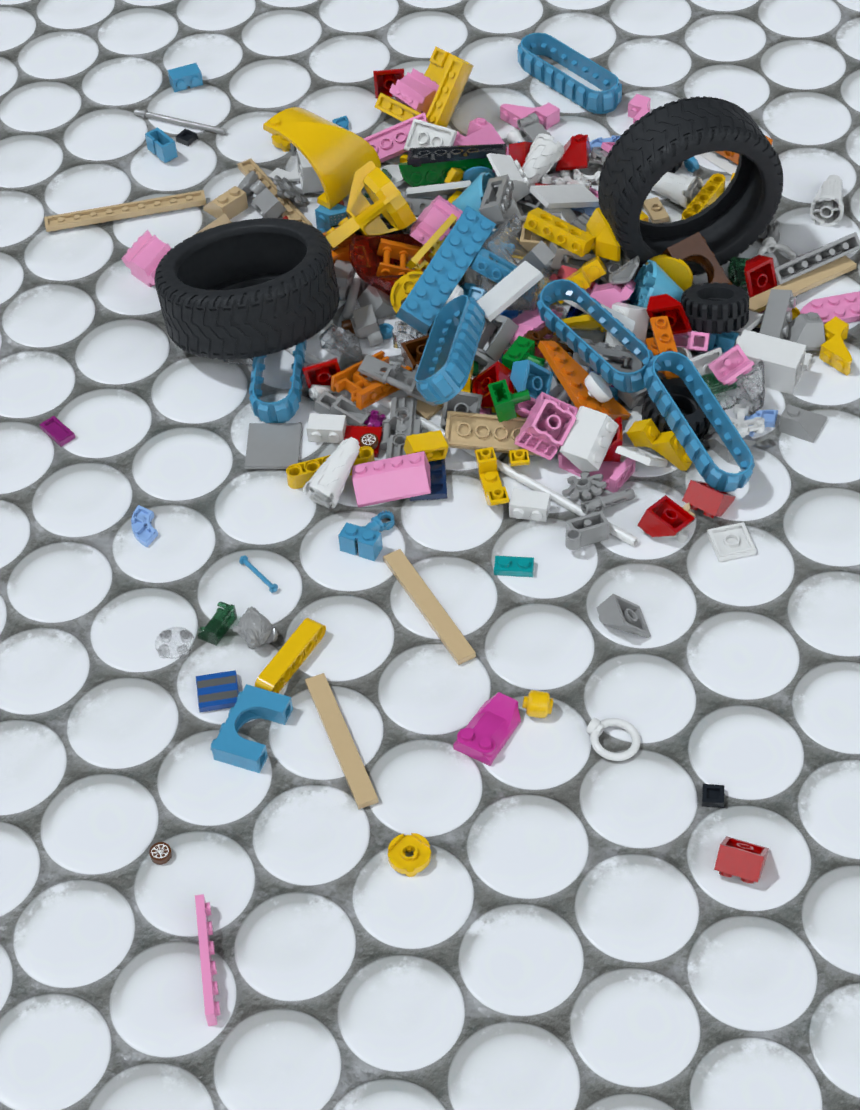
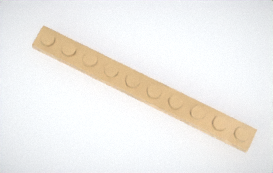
[44,190,207,232]

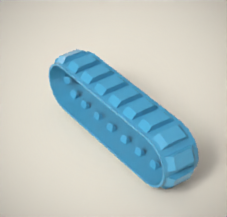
[517,33,622,114]
[537,279,654,393]
[415,295,485,405]
[249,340,307,423]
[643,351,755,492]

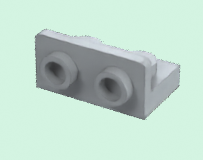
[404,197,433,216]

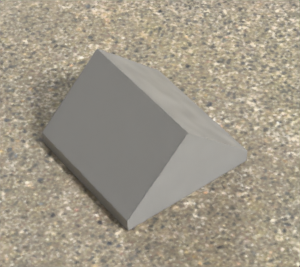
[358,281,396,320]

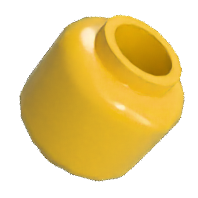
[522,690,553,718]

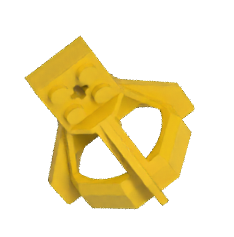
[325,161,417,250]

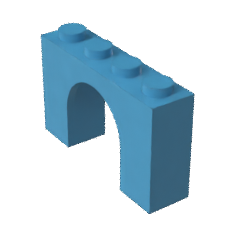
[211,684,293,773]

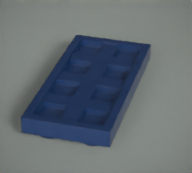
[410,459,447,501]

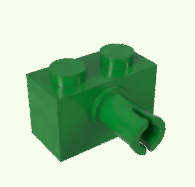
[502,336,545,371]
[488,379,531,423]

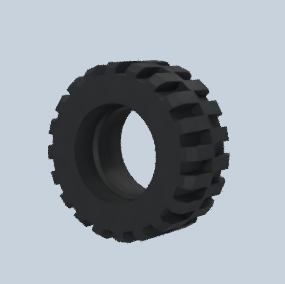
[681,282,749,334]
[641,378,711,440]

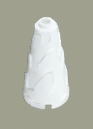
[522,133,564,188]
[651,172,703,208]
[810,175,844,227]
[303,437,360,509]

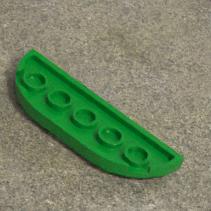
[398,157,493,187]

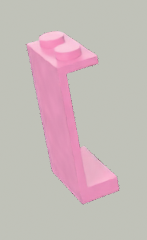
[558,451,636,493]

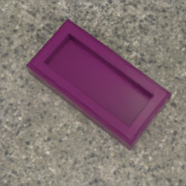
[39,416,76,447]

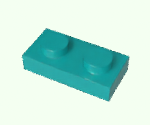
[494,556,534,577]

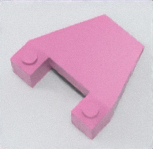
[453,117,509,172]

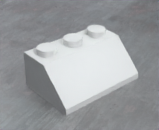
[487,153,531,202]
[603,302,650,361]
[560,406,619,472]

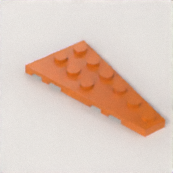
[538,340,631,420]

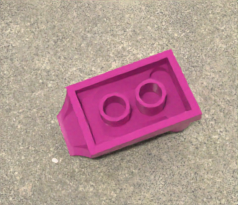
[453,692,521,766]

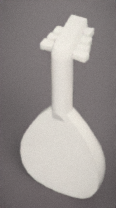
[584,372,613,403]

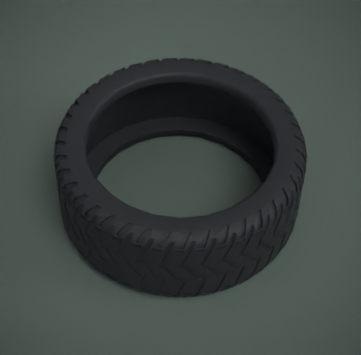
[598,96,783,275]
[154,218,340,360]

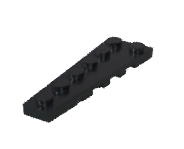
[407,144,507,167]

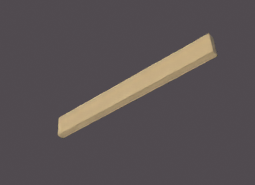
[237,158,313,226]
[749,255,857,313]
[383,549,476,665]
[305,673,379,809]

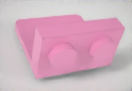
[707,344,754,386]

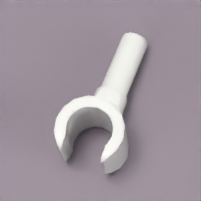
[662,528,689,543]

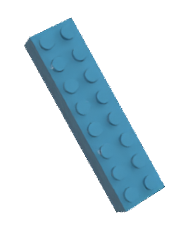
[396,205,496,335]

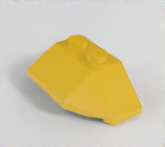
[586,208,620,261]

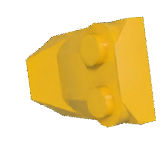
[553,314,607,336]

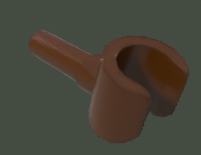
[341,319,359,339]

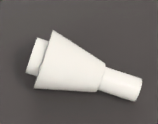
[507,129,525,144]
[309,384,337,401]

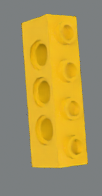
[523,207,595,257]

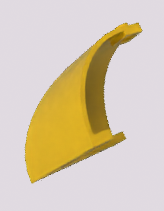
[374,46,474,128]
[263,107,381,209]

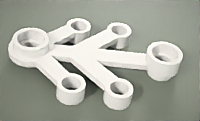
[538,170,591,190]
[728,404,765,438]

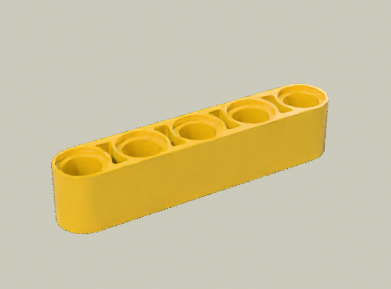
[681,173,726,220]
[286,446,375,489]
[255,618,326,693]

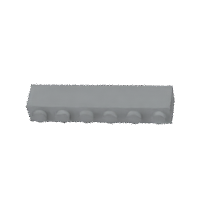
[774,232,860,286]

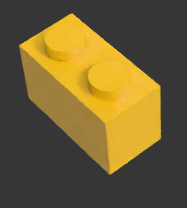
[403,430,449,462]

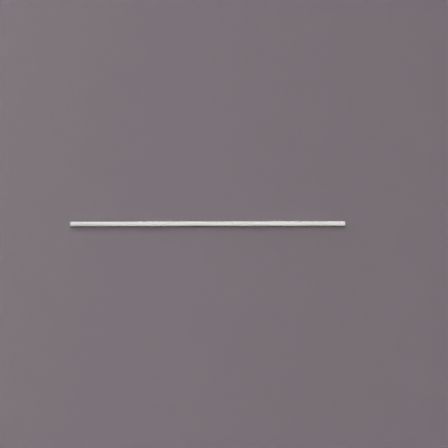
[286,346,638,547]

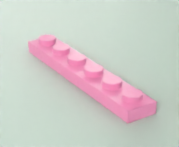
[195,894,221,1026]

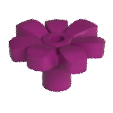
[364,410,386,427]

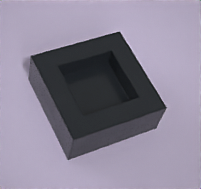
[175,129,198,146]
[702,784,724,808]

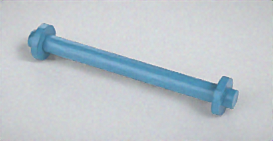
[239,555,278,593]

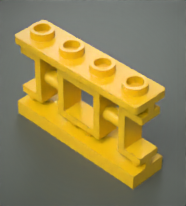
[406,213,457,271]

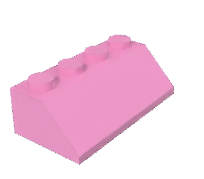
[352,451,431,508]

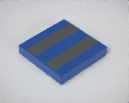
[196,670,239,712]

